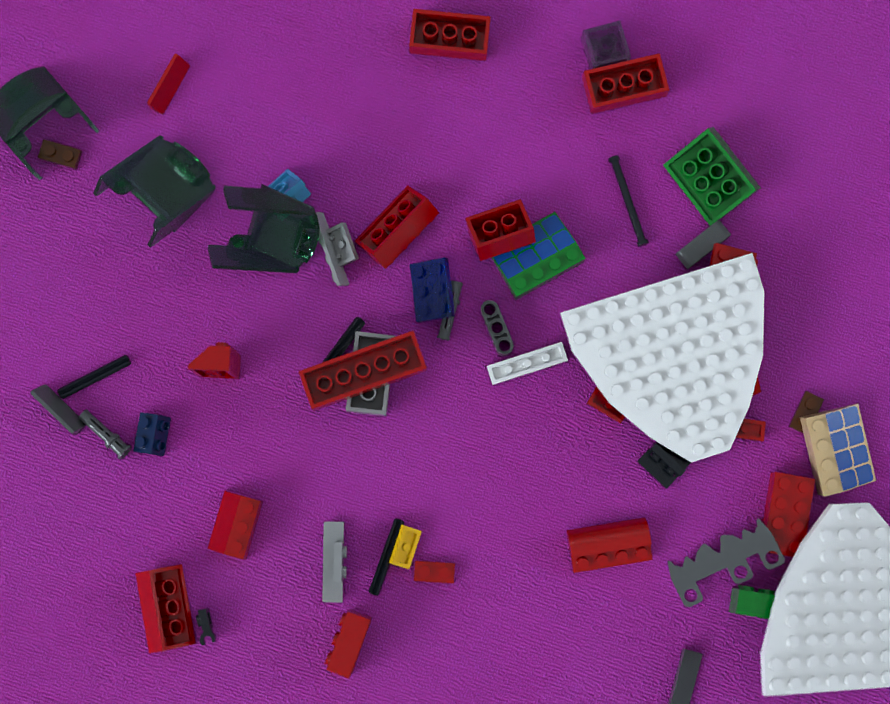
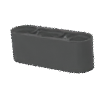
[675,220,731,270]
[480,300,514,356]

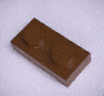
[38,139,82,170]
[788,391,824,434]

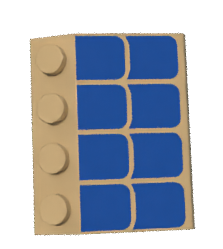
[800,403,876,497]

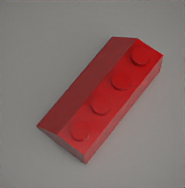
[354,185,439,269]
[188,342,241,379]
[135,564,196,653]

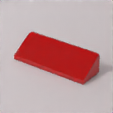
[147,53,190,114]

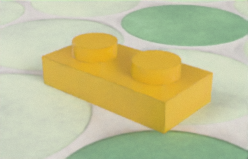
[389,525,422,569]

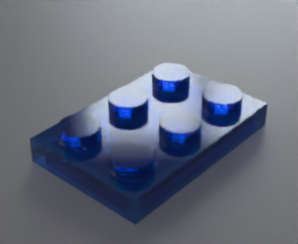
[410,257,455,323]

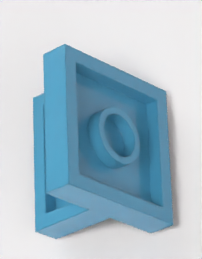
[259,169,311,220]

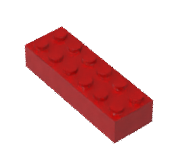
[298,331,427,411]

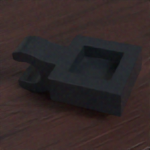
[196,608,216,645]

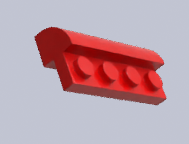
[566,517,653,573]

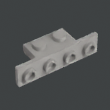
[311,212,359,286]
[322,522,347,603]

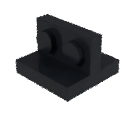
[637,441,691,489]

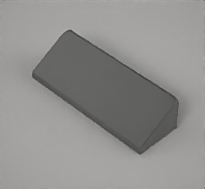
[30,384,86,435]
[668,648,703,704]

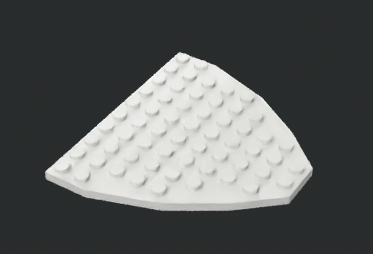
[560,253,764,462]
[761,503,890,696]

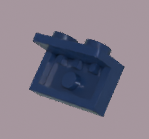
[133,412,171,456]

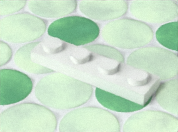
[487,342,568,385]

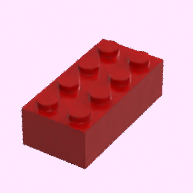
[409,9,491,61]
[582,53,669,114]
[763,472,815,558]

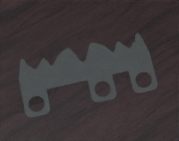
[668,518,785,607]

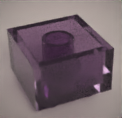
[581,21,631,69]

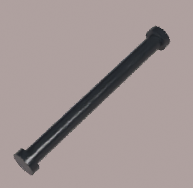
[608,155,649,247]

